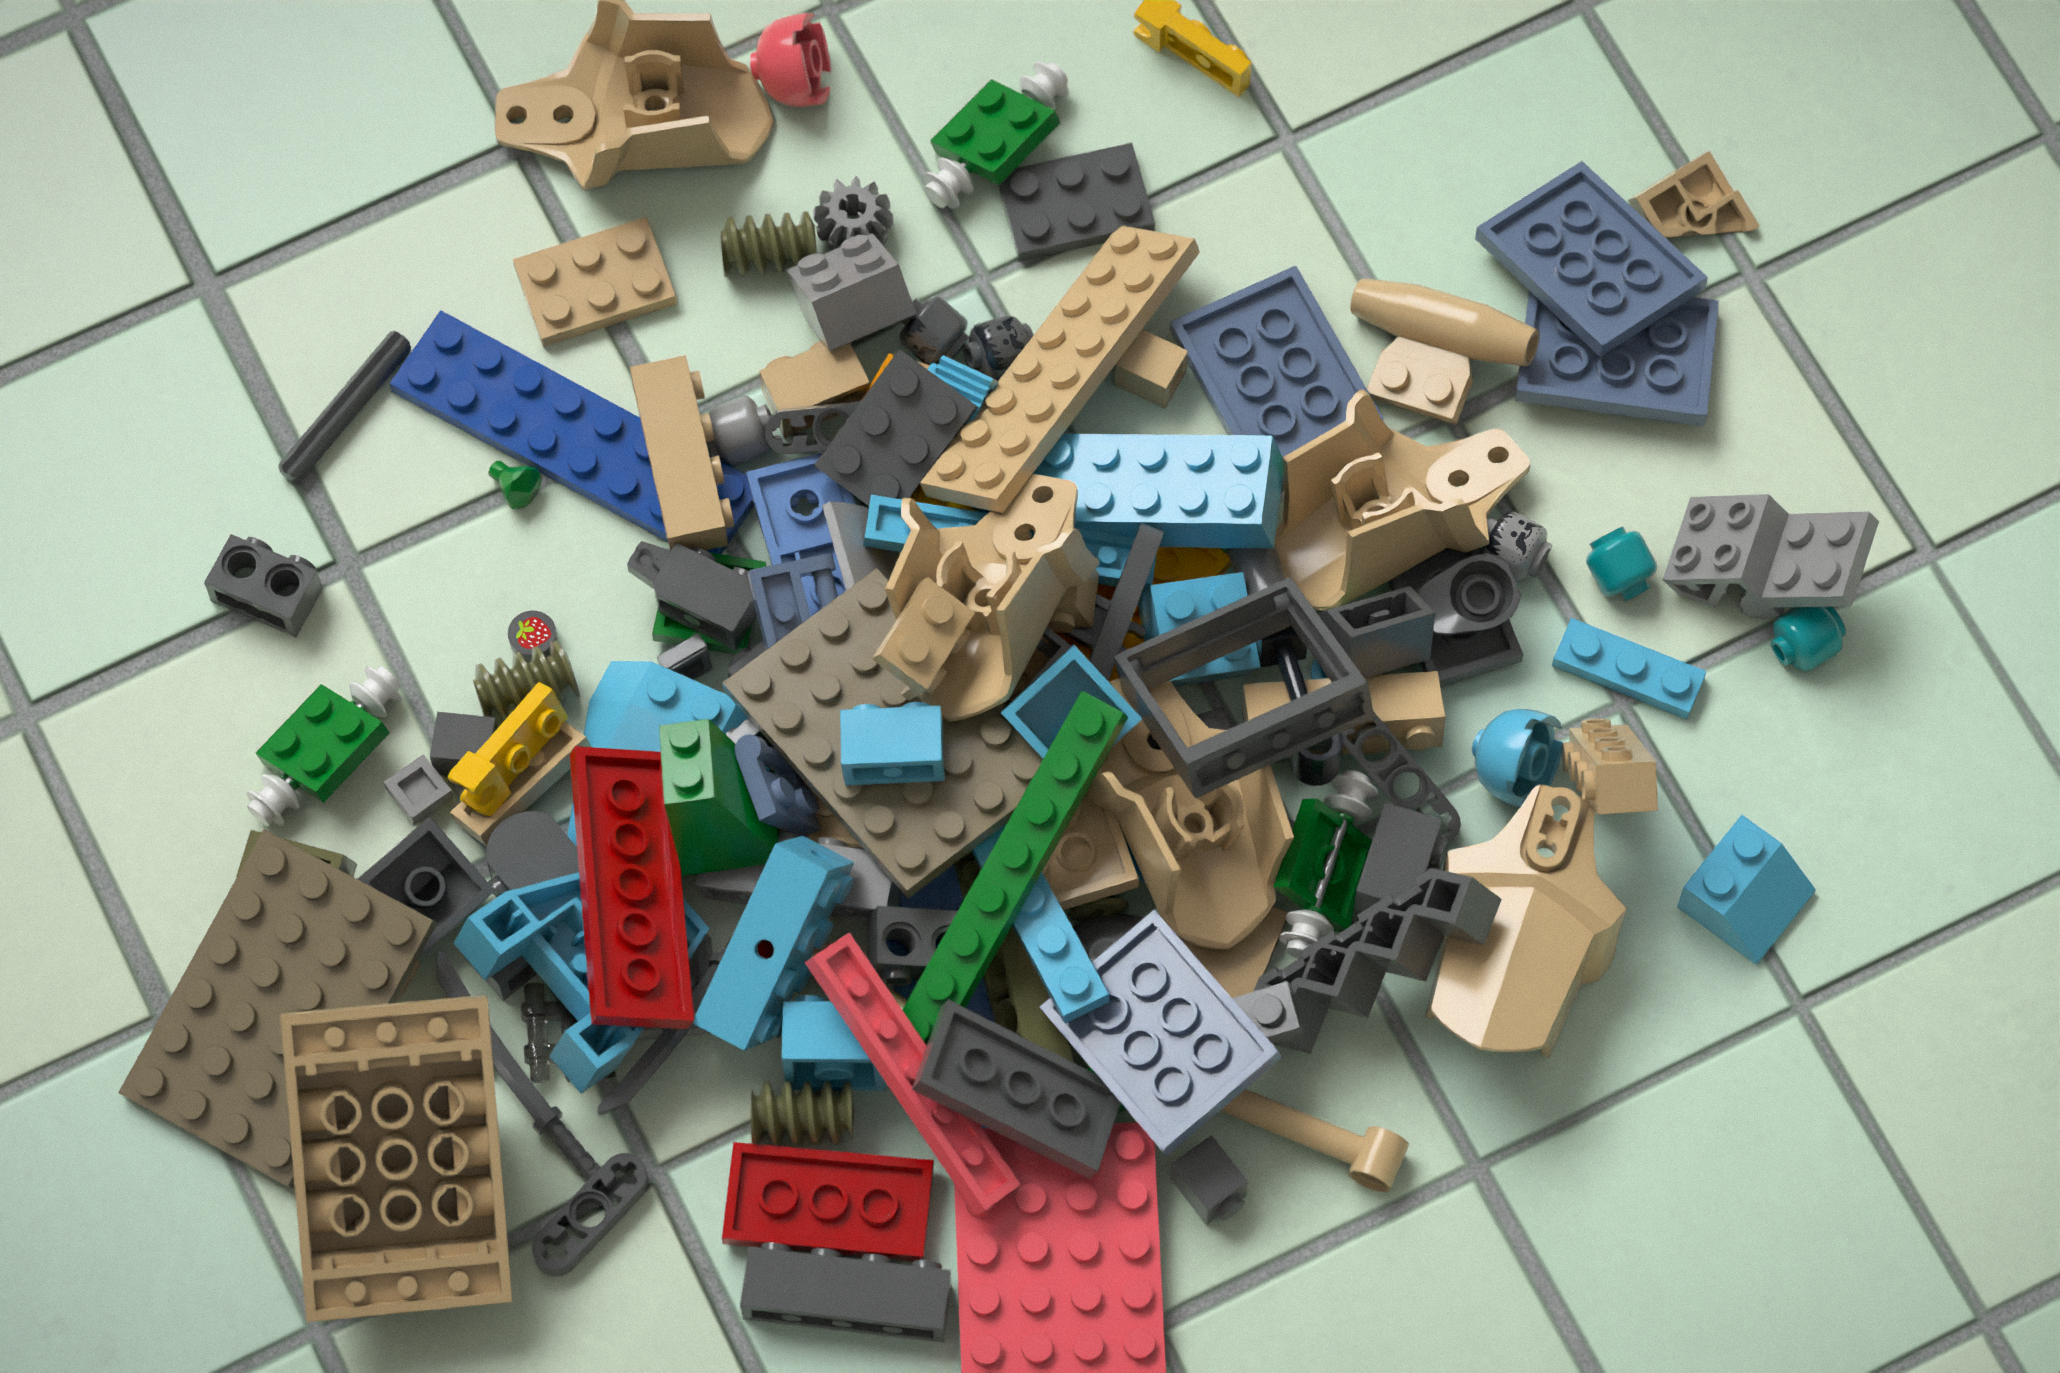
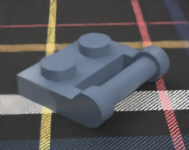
[747,554,838,650]
[734,734,821,837]

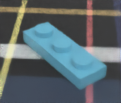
[1552,618,1707,719]

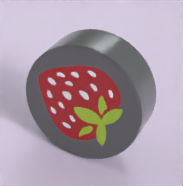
[508,610,557,661]

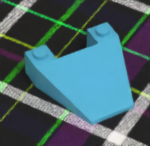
[453,872,710,1094]

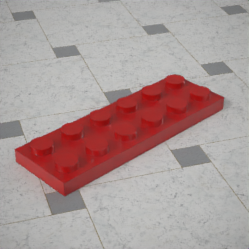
[570,746,694,1029]

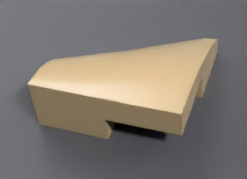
[1627,151,1760,238]

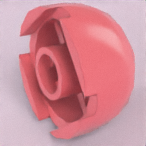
[750,12,831,107]

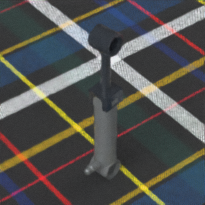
[1226,475,1343,786]

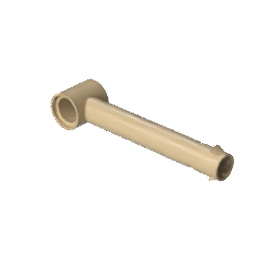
[1220,1089,1409,1192]

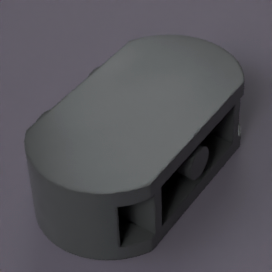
[486,811,579,898]

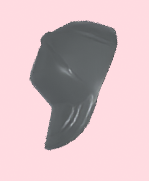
[1418,554,1521,635]

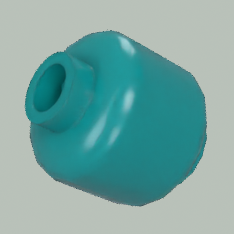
[1586,526,1657,601]
[1771,606,1846,672]

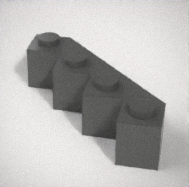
[1253,868,1502,1054]

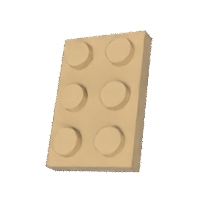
[513,217,677,347]

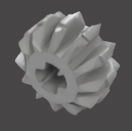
[813,176,893,251]

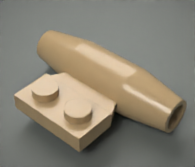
[1350,278,1540,424]

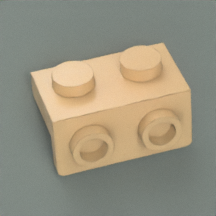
[872,577,975,700]

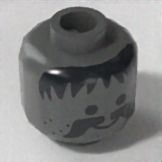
[899,296,970,365]
[963,316,1034,382]

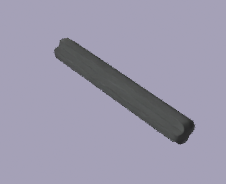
[278,331,411,484]

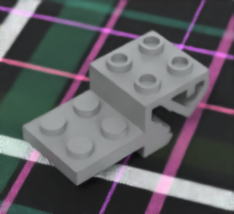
[1663,494,1879,618]

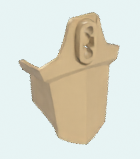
[495,0,774,190]
[1275,389,1531,611]
[885,474,1100,722]
[1087,679,1294,951]
[1425,784,1626,1058]

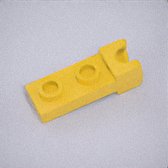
[1133,0,1252,97]
[448,682,569,816]

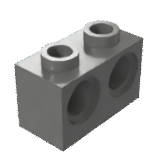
[204,534,323,638]
[867,906,957,986]

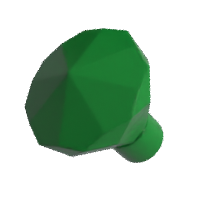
[488,460,542,509]

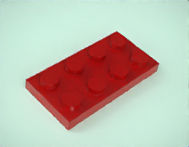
[722,1142,934,1261]

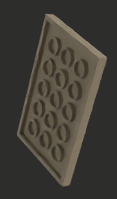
[723,568,1043,898]
[118,829,437,1188]

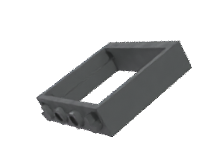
[1113,577,1375,799]

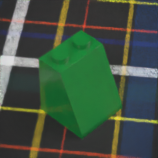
[659,719,779,876]

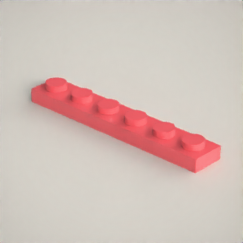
[805,932,1021,1216]

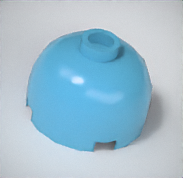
[1472,708,1563,808]

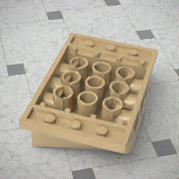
[280,995,512,1322]

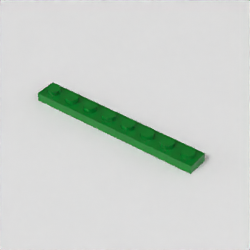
[902,691,1129,1046]

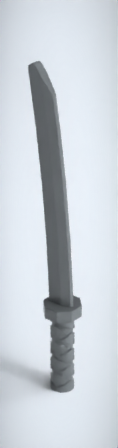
[597,933,734,1115]
[437,952,601,1181]

